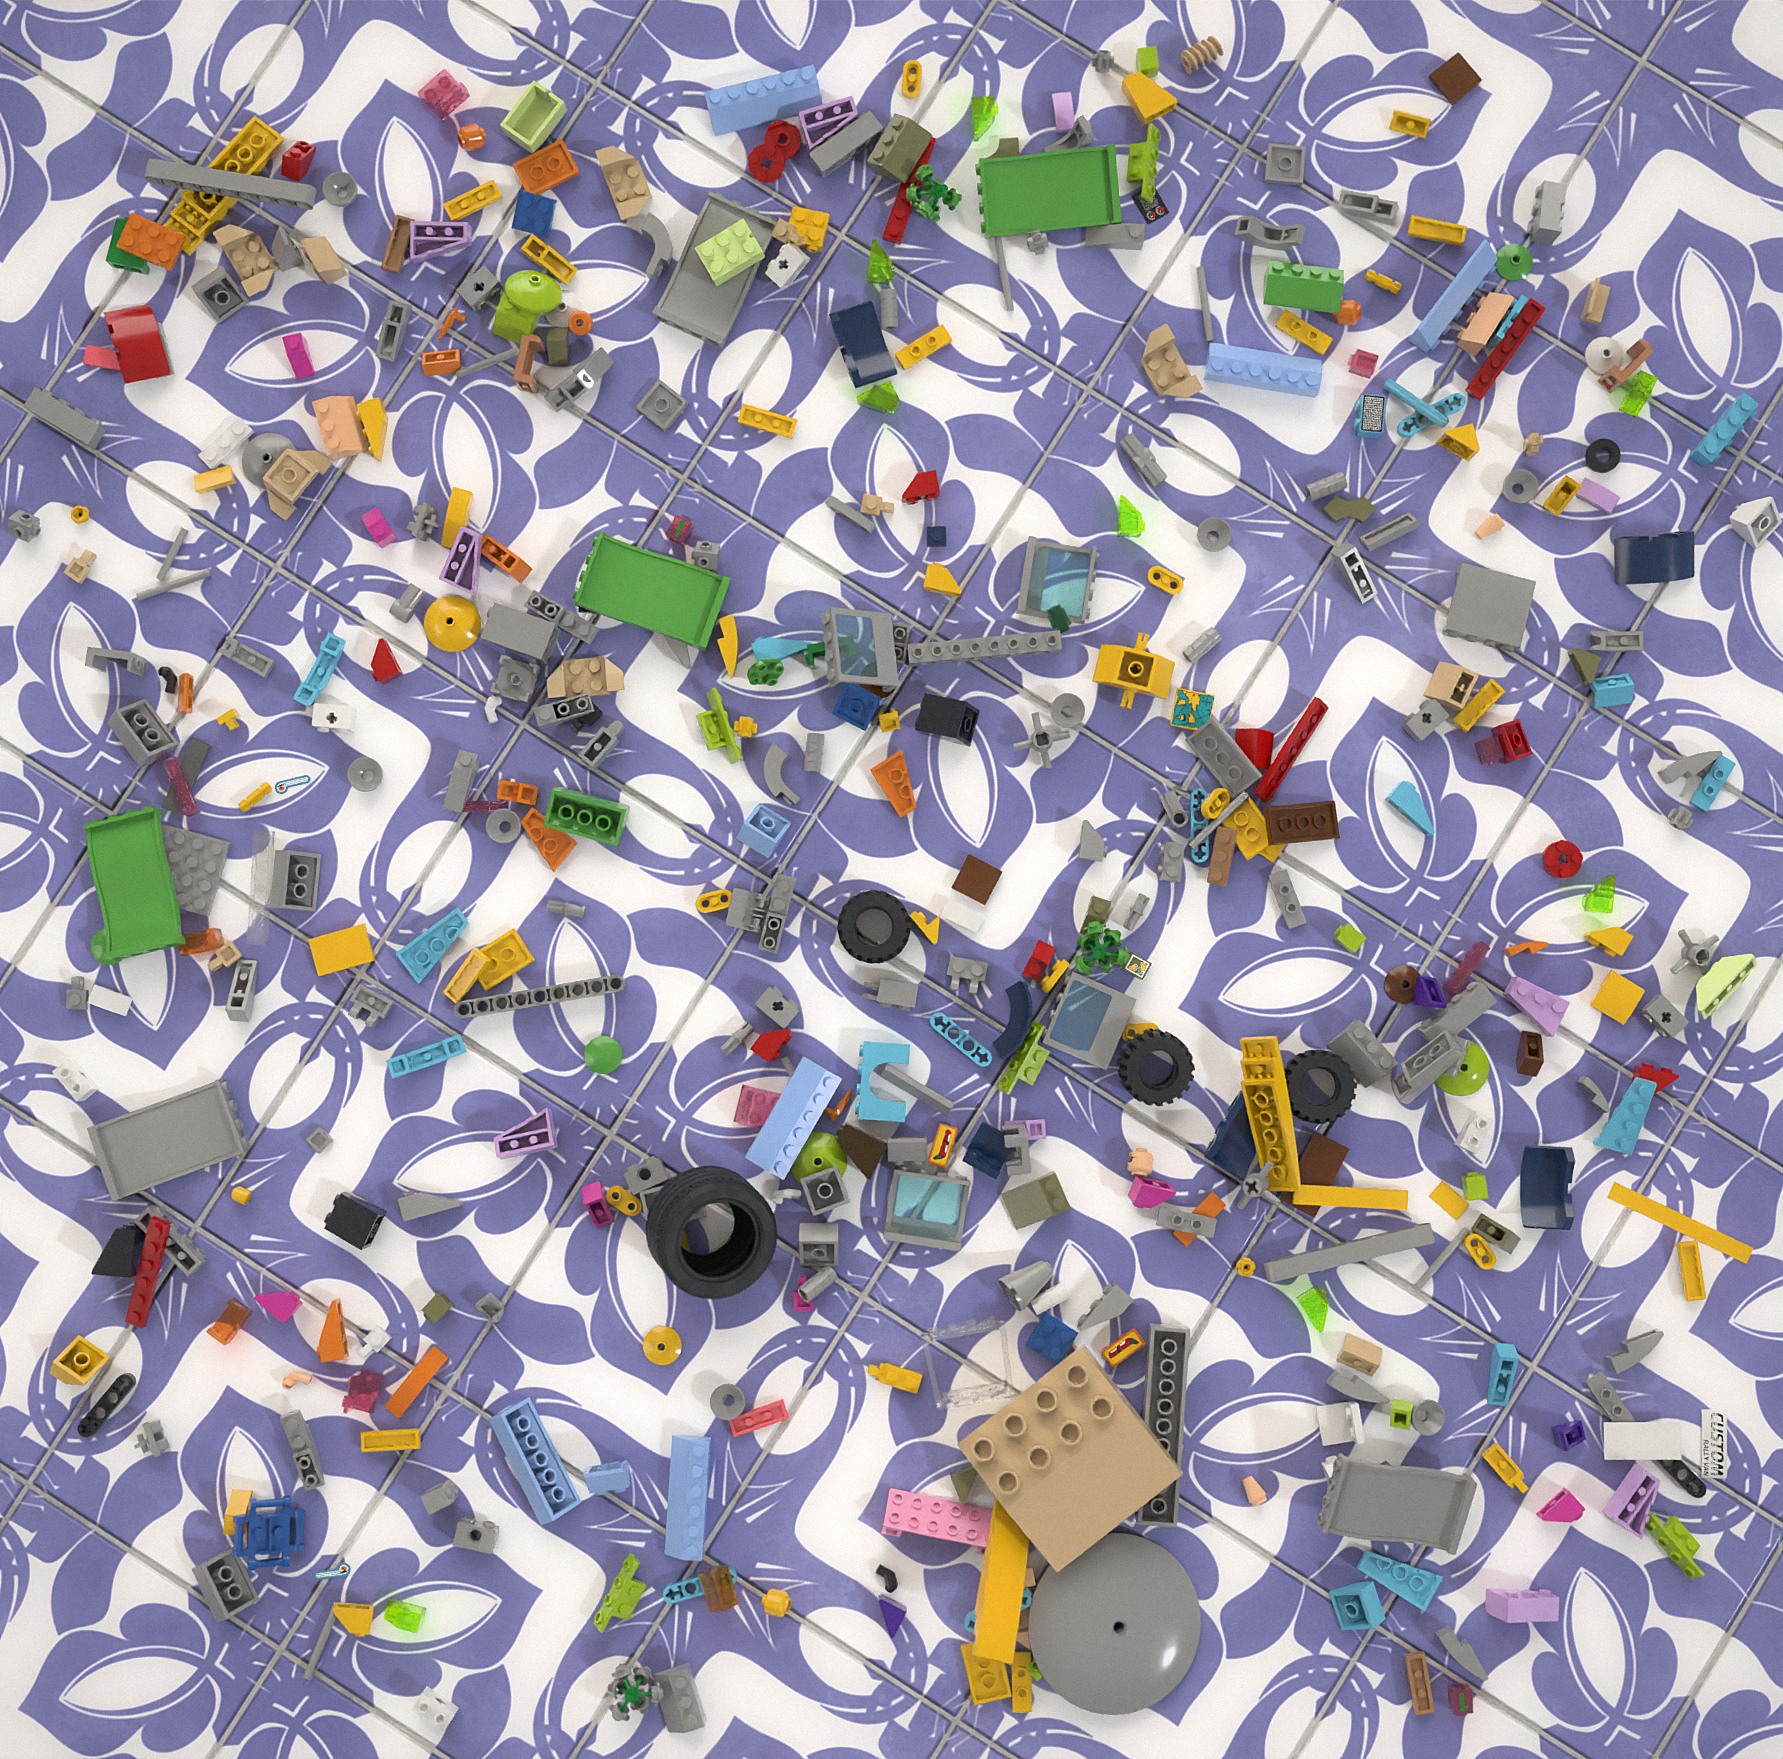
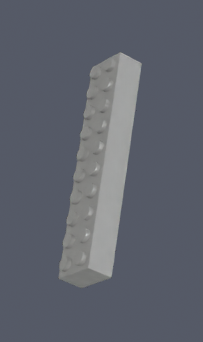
[1135,1323,1190,1528]

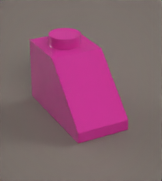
[282,332,316,380]
[361,507,398,549]
[1128,1175,1176,1209]
[581,1181,615,1228]
[254,1291,303,1323]
[1536,1488,1586,1523]

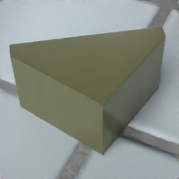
[546,328,569,366]
[1567,648,1601,687]
[950,1464,978,1504]

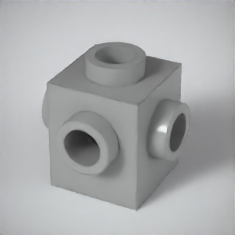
[8,509,41,543]
[691,541,720,570]

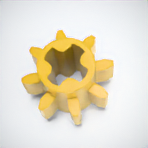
[733,717,757,738]

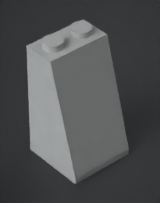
[480,602,561,665]

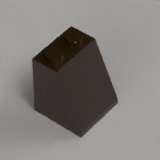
[835,1122,887,1180]

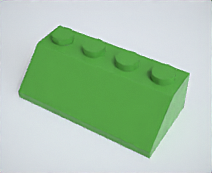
[1263,261,1344,314]
[543,786,630,846]

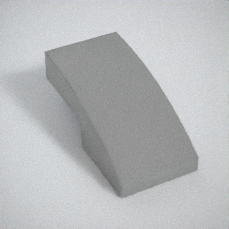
[1577,1076,1610,1113]

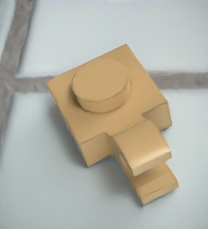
[771,218,805,246]
[1523,433,1543,457]
[860,494,895,517]
[63,549,97,584]
[207,940,243,972]

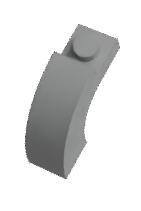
[641,212,672,281]
[764,743,801,806]

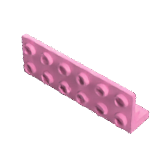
[881,1488,992,1555]

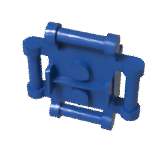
[232,1495,305,1571]

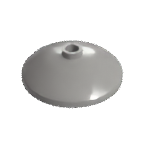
[242,433,297,489]

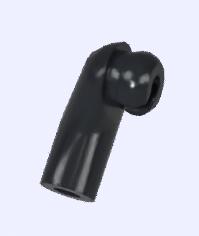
[158,666,178,694]
[875,1564,898,1593]

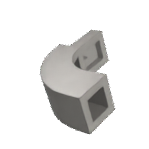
[1042,115,1095,153]
[1234,215,1306,250]

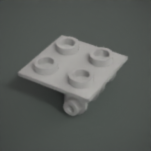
[725,888,770,934]

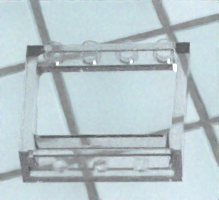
[920,1316,1014,1411]

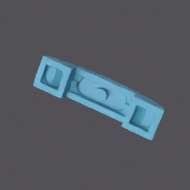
[293,632,346,708]
[386,1034,467,1079]

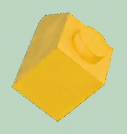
[923,563,961,598]
[223,1489,253,1535]
[333,1602,374,1637]

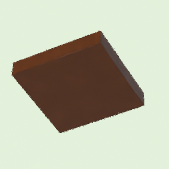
[1428,52,1482,105]
[951,854,1003,906]

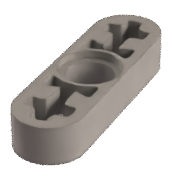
[825,495,876,534]

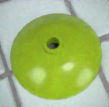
[505,270,562,313]
[1435,1039,1489,1096]
[791,1131,847,1184]

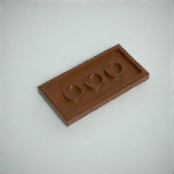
[1264,800,1340,846]
[1279,1131,1349,1218]

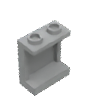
[85,647,147,677]

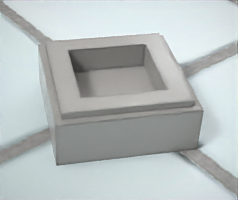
[306,1126,334,1154]

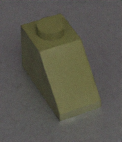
[1079,896,1111,938]
[1471,1213,1521,1255]

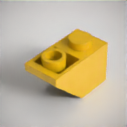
[1583,926,1634,957]

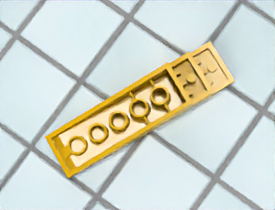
[163,116,285,257]
[1240,1036,1301,1191]
[972,1496,1029,1664]

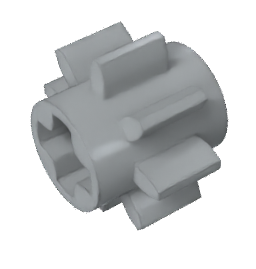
[1092,50,1115,73]
[1026,230,1048,255]
[1667,806,1694,830]

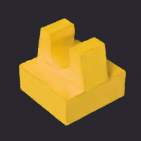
[216,708,240,730]
[878,708,901,733]

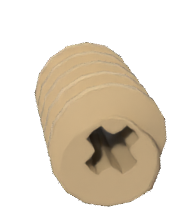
[1181,35,1224,74]

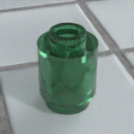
[1046,604,1072,633]

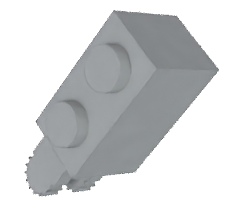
[578,720,625,770]
[862,979,918,1011]

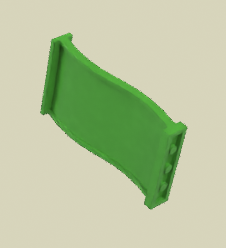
[975,145,1122,239]
[572,531,731,652]
[83,806,186,961]

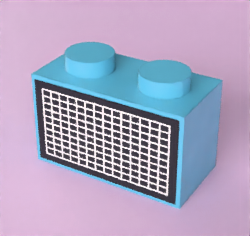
[1354,394,1386,438]

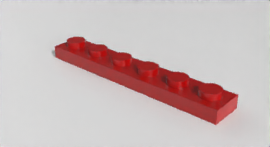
[882,137,936,245]
[1465,298,1546,401]
[1254,697,1329,803]
[125,1216,171,1329]

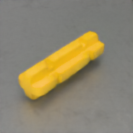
[1365,269,1401,294]
[238,782,273,812]

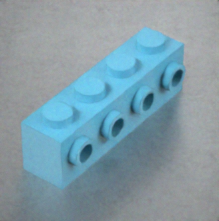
[1689,392,1759,467]

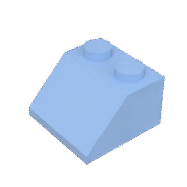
[736,803,792,858]
[584,1460,631,1496]

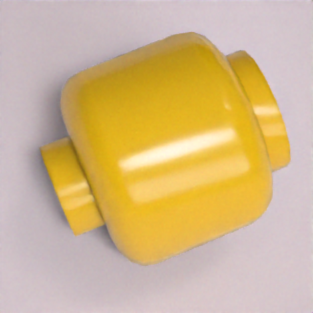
[761,1589,792,1617]

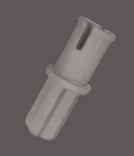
[1123,893,1150,931]
[547,900,586,918]
[720,1021,755,1055]

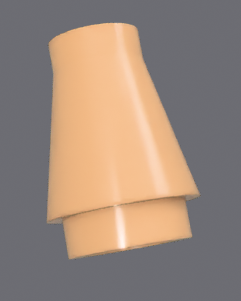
[1475,514,1505,540]
[1242,1475,1267,1507]

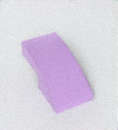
[1052,92,1075,133]
[1576,478,1620,514]
[1004,1119,1046,1140]

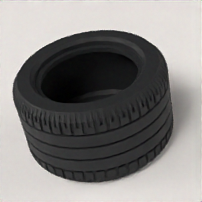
[646,1166,777,1299]

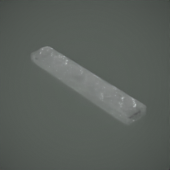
[246,830,275,946]

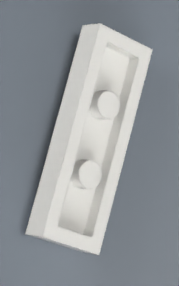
[198,417,254,470]

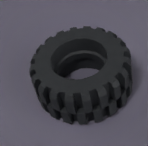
[837,890,911,964]
[1117,1029,1195,1106]
[1284,1050,1357,1124]

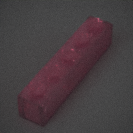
[163,756,200,817]
[1442,941,1491,996]

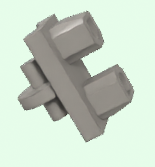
[406,503,440,542]
[134,1420,170,1457]

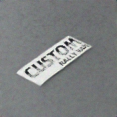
[1701,1409,1727,1478]

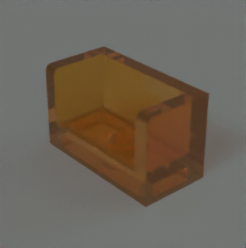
[178,928,224,956]
[206,1298,253,1346]
[699,1565,739,1612]

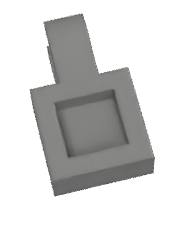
[66,976,89,1010]

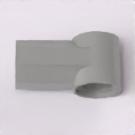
[389,583,425,624]
[1159,790,1188,829]

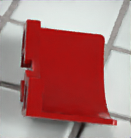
[103,304,171,384]

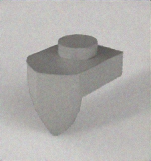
[475,1292,505,1323]

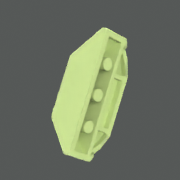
[1696,954,1758,1020]

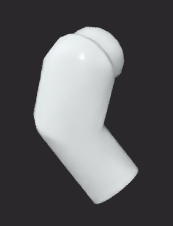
[485,695,502,724]
[772,1188,801,1204]

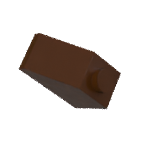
[1516,1030,1544,1077]

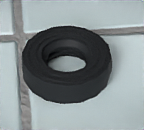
[1585,438,1621,473]

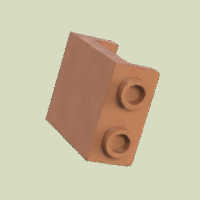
[513,334,547,394]
[1597,338,1654,394]

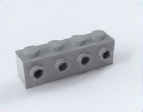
[809,110,883,178]
[23,387,106,449]
[1417,981,1497,1043]
[134,1205,209,1276]

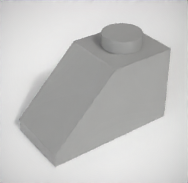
[1078,820,1107,862]

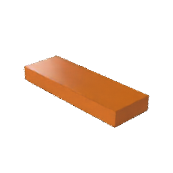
[1172,1191,1226,1247]

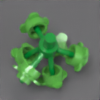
[906,164,962,221]
[1074,921,1129,975]

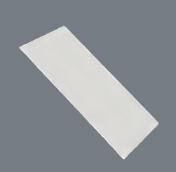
[1603,1422,1682,1460]

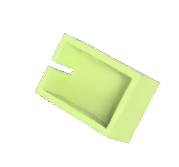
[500,80,567,154]
[695,218,765,286]

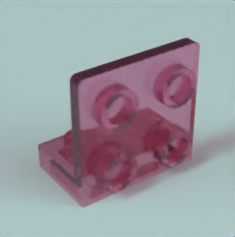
[417,69,470,121]
[733,1084,782,1129]
[341,1369,384,1414]

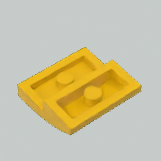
[1590,970,1645,1025]

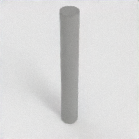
[156,527,188,581]

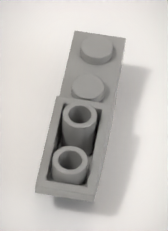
[544,347,614,412]
[524,590,599,645]
[758,873,796,954]
[280,1409,325,1491]

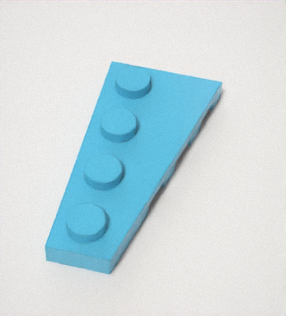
[395,908,470,984]
[1592,1077,1657,1155]
[1356,1551,1443,1612]

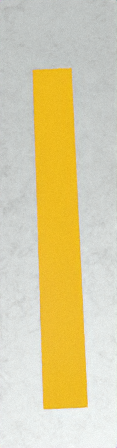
[1607,1182,1753,1264]

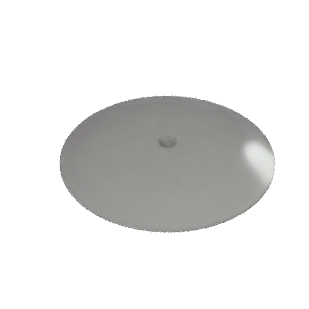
[1028,1533,1201,1715]

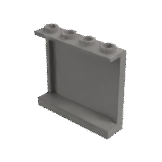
[1441,563,1536,652]

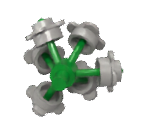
[608,1663,664,1722]

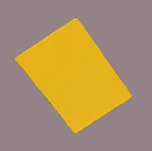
[1429,1180,1470,1221]

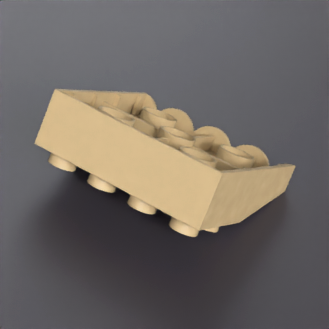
[957,1344,1183,1573]

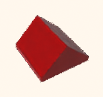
[1491,719,1533,764]
[1235,728,1274,771]

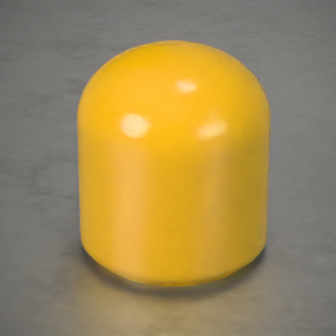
[231,1186,252,1205]

